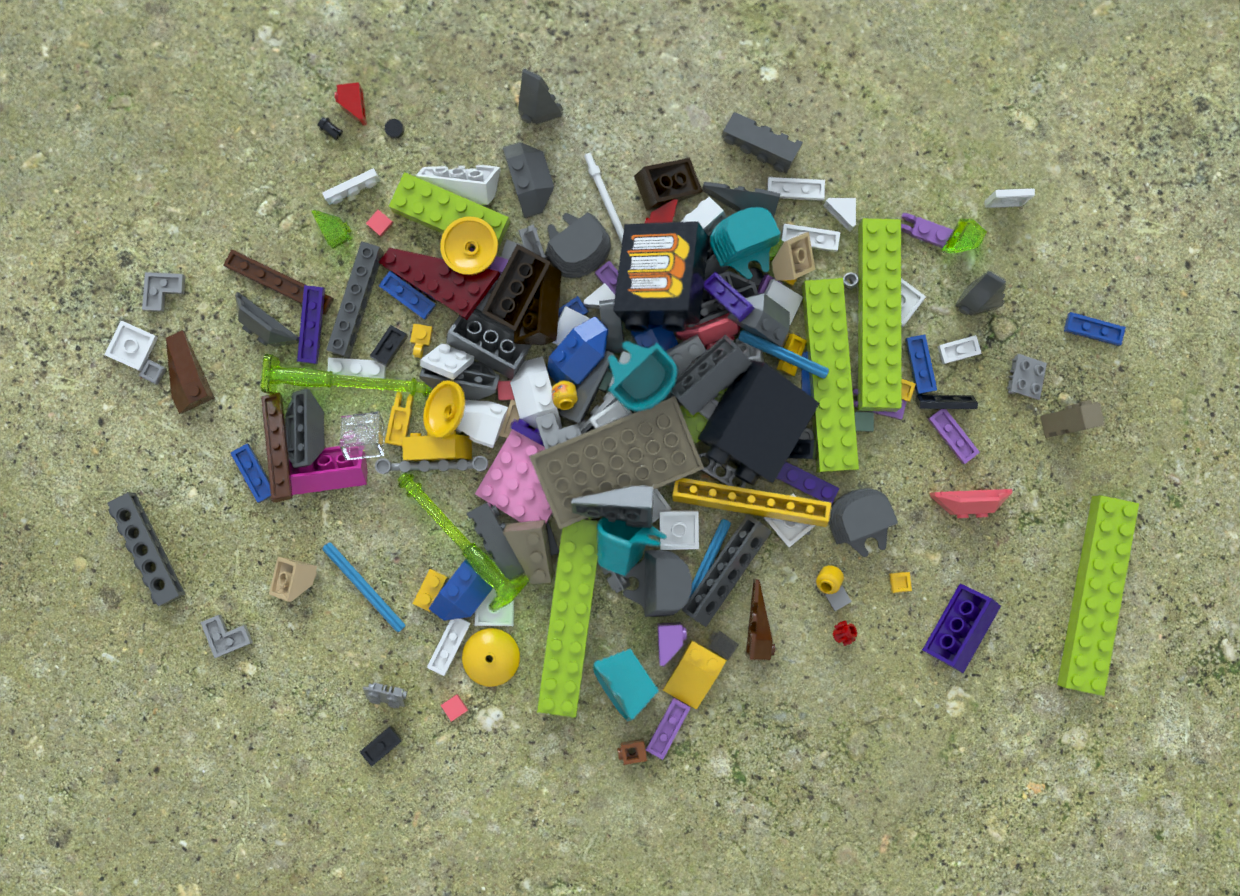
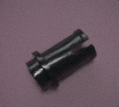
[317,117,343,140]

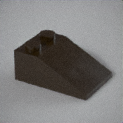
[634,158,703,211]

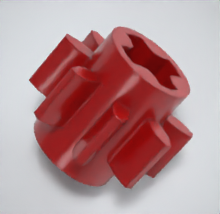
[833,620,857,646]

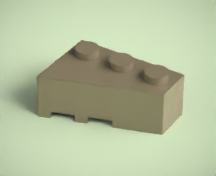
[1040,400,1105,438]
[503,520,554,585]

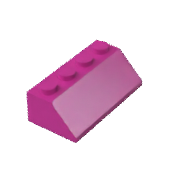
[289,443,368,495]

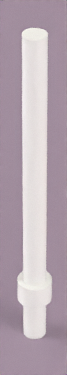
[584,153,624,244]

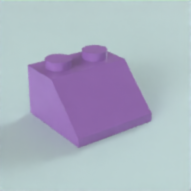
[657,622,687,666]

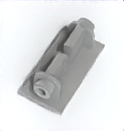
[518,225,547,259]
[598,564,630,593]

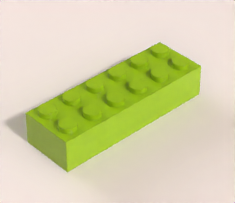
[389,172,510,250]

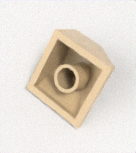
[772,232,815,281]
[269,557,317,602]

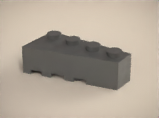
[722,112,803,173]
[466,502,525,582]

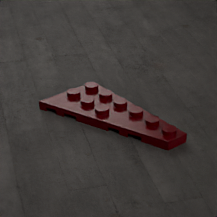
[378,248,501,320]

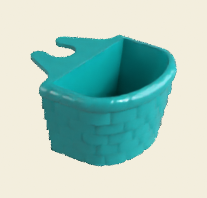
[710,207,781,280]
[608,341,677,411]
[597,517,667,576]
[593,648,659,722]

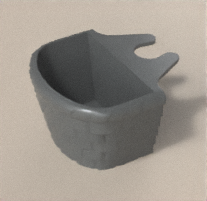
[544,212,611,278]
[828,488,898,557]
[623,550,692,617]

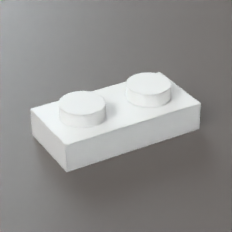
[938,335,982,364]

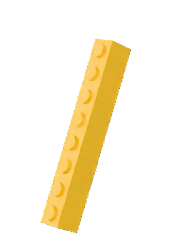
[672,478,831,527]

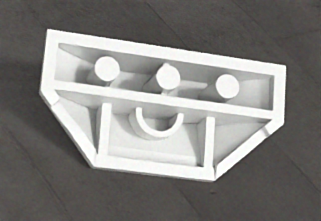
[510,356,562,429]

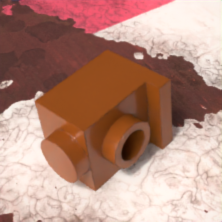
[617,738,647,765]

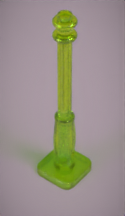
[261,354,433,397]
[398,473,530,612]

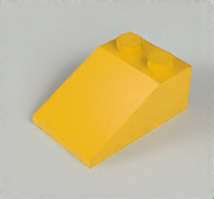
[663,639,726,710]

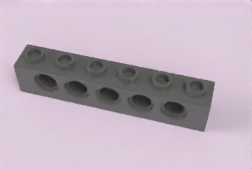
[326,241,384,359]
[107,492,186,606]
[682,514,772,627]

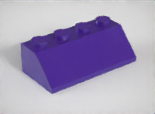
[922,583,1001,673]

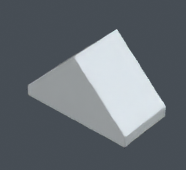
[823,198,856,232]
[584,283,615,309]

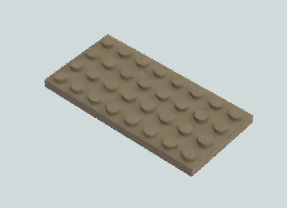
[529,396,704,529]

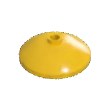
[440,217,498,275]
[423,380,465,438]
[462,628,520,687]

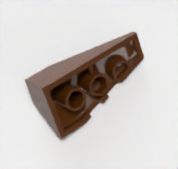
[166,330,215,414]
[745,579,775,660]

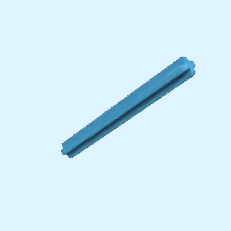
[322,543,405,632]

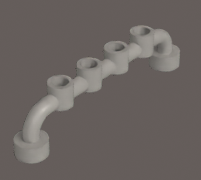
[375,456,488,474]

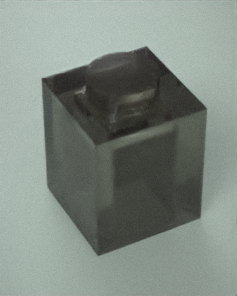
[707,629,739,660]

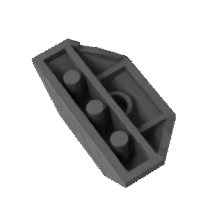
[502,142,554,218]
[688,271,758,328]
[235,292,299,347]
[727,293,790,348]
[419,361,500,400]
[285,389,324,468]

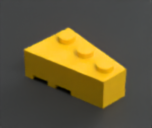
[402,431,472,461]

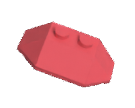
[675,313,741,350]
[930,489,1013,518]

